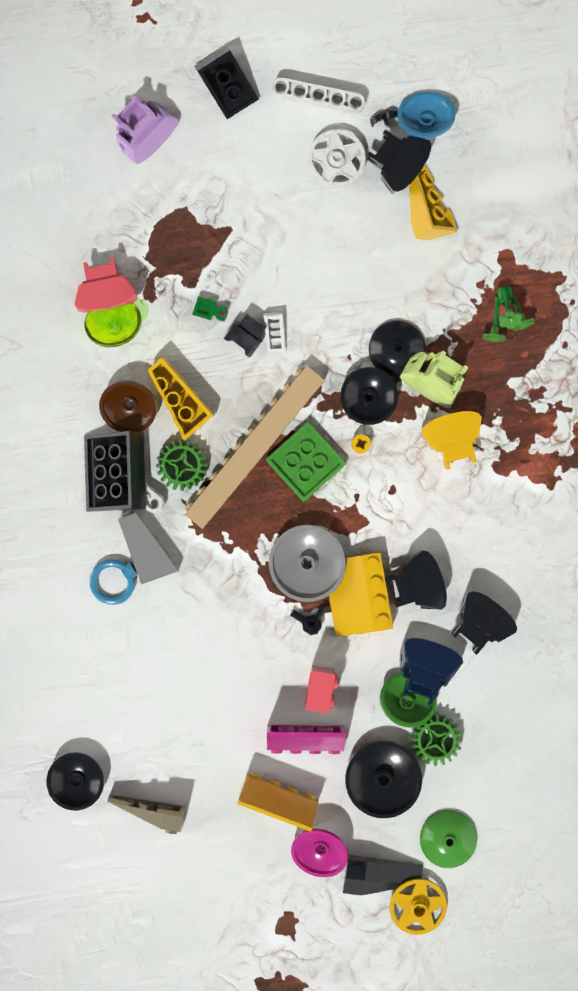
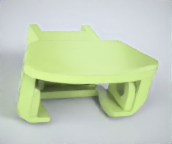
[400,351,468,409]

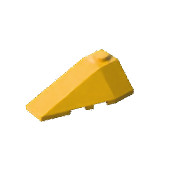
[409,164,457,240]

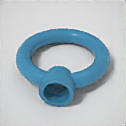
[90,560,138,605]

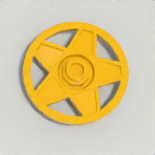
[389,878,447,935]

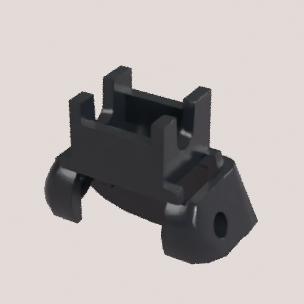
[367,129,431,194]
[387,550,447,610]
[451,591,517,655]

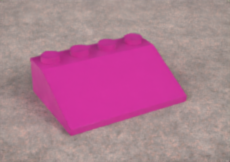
[267,725,346,754]

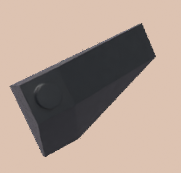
[342,855,423,896]

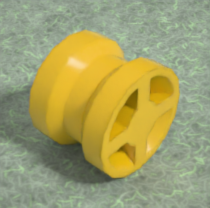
[351,434,371,454]

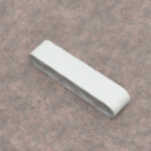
[272,77,365,114]

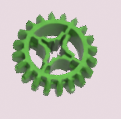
[156,439,208,491]
[410,713,463,766]

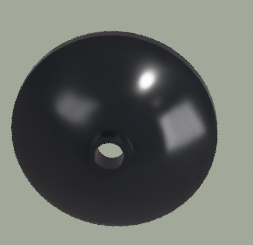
[368,320,426,378]
[340,367,398,425]
[46,752,104,811]

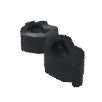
[370,111,398,127]

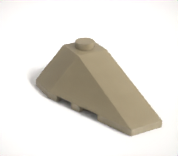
[107,795,185,834]

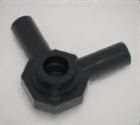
[290,604,328,636]

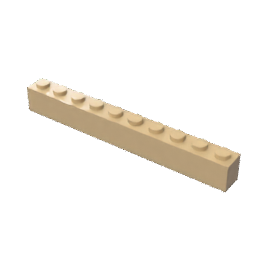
[185,366,325,529]

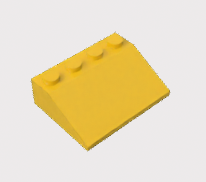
[329,552,394,637]
[237,772,319,832]

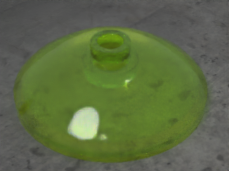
[84,303,142,347]

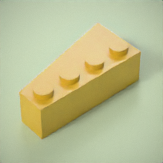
[148,357,216,441]

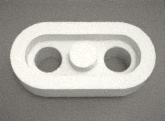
[145,483,165,513]

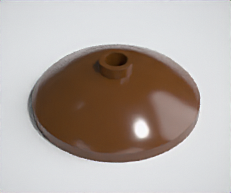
[99,380,157,432]

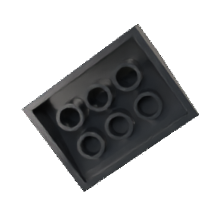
[84,431,146,512]

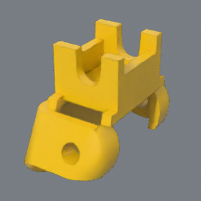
[420,411,482,470]

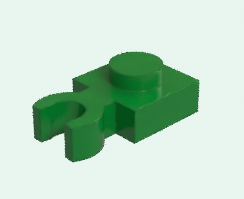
[192,296,228,322]

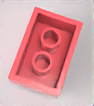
[305,665,338,714]

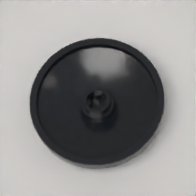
[345,740,422,818]

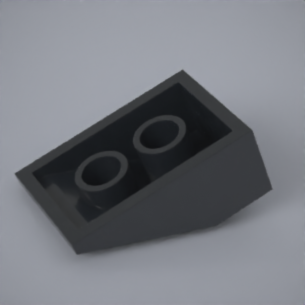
[194,46,259,120]

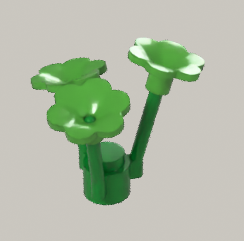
[483,286,535,342]

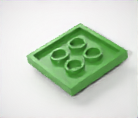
[265,422,346,502]

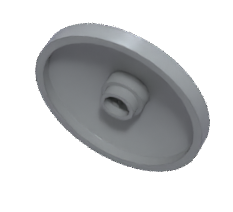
[269,525,346,602]

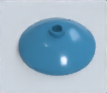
[398,92,456,138]

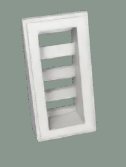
[263,311,286,353]

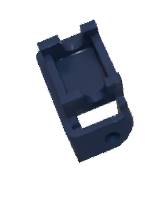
[399,638,463,706]

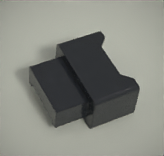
[224,313,267,358]

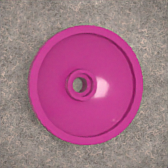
[291,828,348,877]

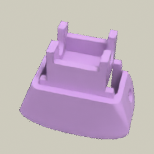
[112,94,178,164]

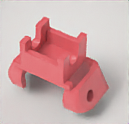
[74,257,138,313]

